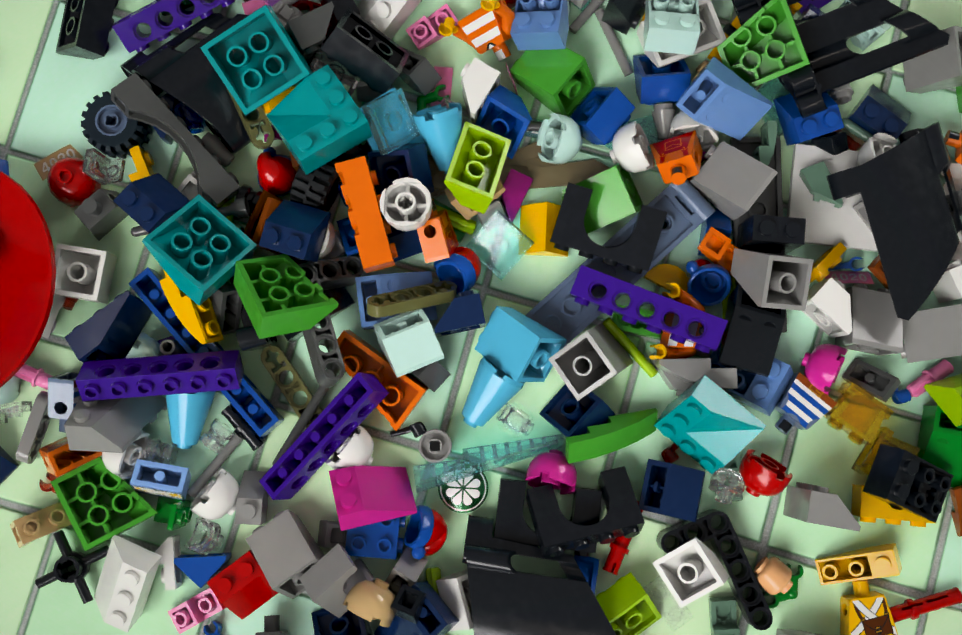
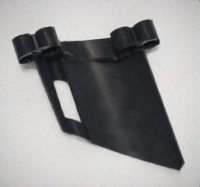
[120,13,329,154]
[826,121,962,321]
[462,515,616,635]

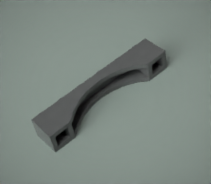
[111,73,240,209]

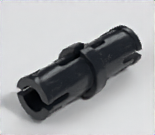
[221,404,266,451]

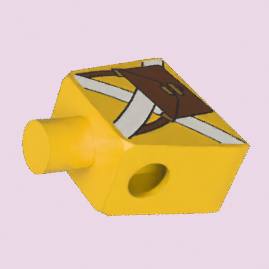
[840,579,898,635]

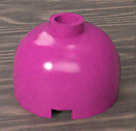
[801,344,848,395]
[525,449,577,495]

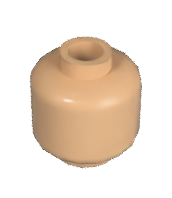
[753,556,793,595]

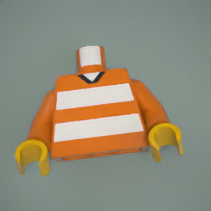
[438,0,515,61]
[649,282,705,360]

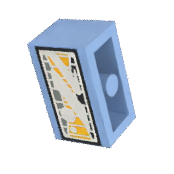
[130,459,192,500]

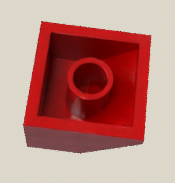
[207,550,278,620]

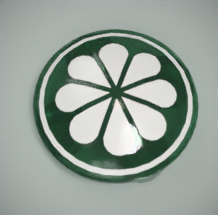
[438,462,488,513]

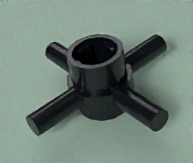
[35,530,109,604]

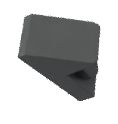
[842,358,901,402]

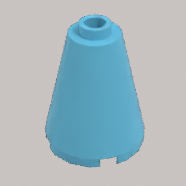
[412,102,462,174]
[462,357,525,428]
[166,391,216,449]

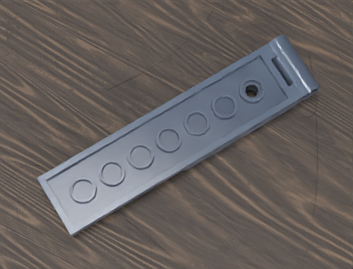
[525,179,716,348]

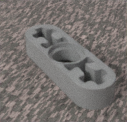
[15,391,51,464]

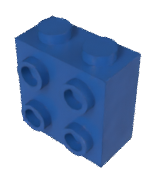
[345,516,406,560]

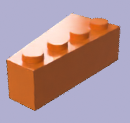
[334,156,398,273]
[337,329,429,431]

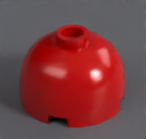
[47,157,101,207]
[739,449,793,497]

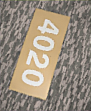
[33,144,83,181]

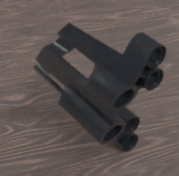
[732,0,950,118]

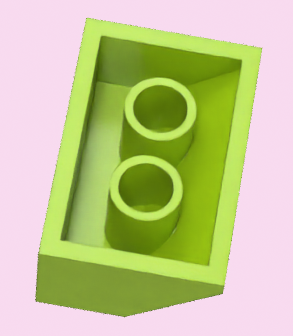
[444,121,512,214]
[924,373,962,427]
[596,572,662,635]

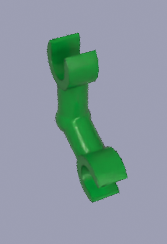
[416,84,450,115]
[763,563,804,608]

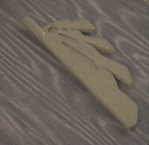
[428,142,610,196]

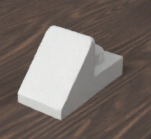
[154,534,182,590]

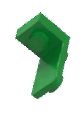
[154,496,193,531]

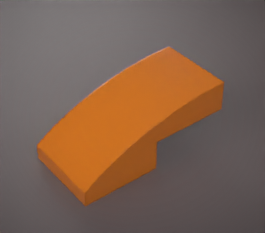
[697,226,739,277]

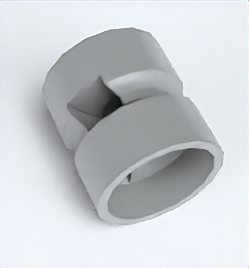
[418,429,452,463]

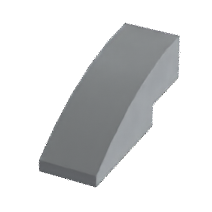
[655,358,738,389]

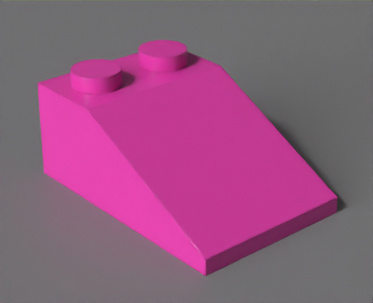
[329,466,417,531]

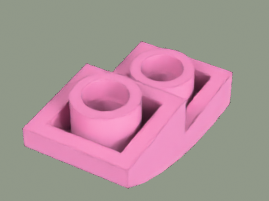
[406,3,459,50]
[168,588,226,634]

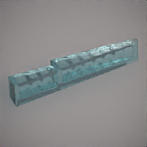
[413,434,564,493]

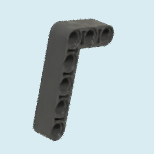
[299,256,364,388]

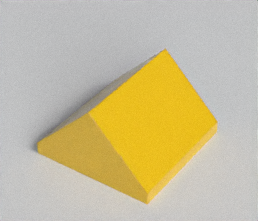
[519,202,568,257]

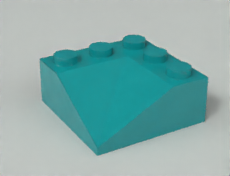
[200,5,313,115]
[267,64,372,175]
[142,194,257,306]
[654,375,766,474]

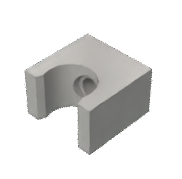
[299,543,375,618]

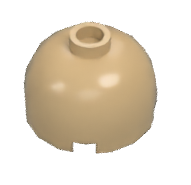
[343,578,395,628]

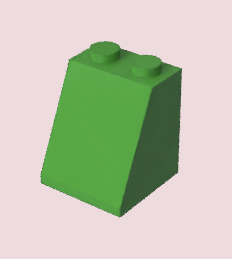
[510,48,595,117]
[562,165,644,234]

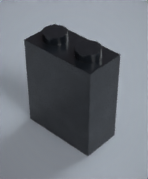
[737,214,806,254]

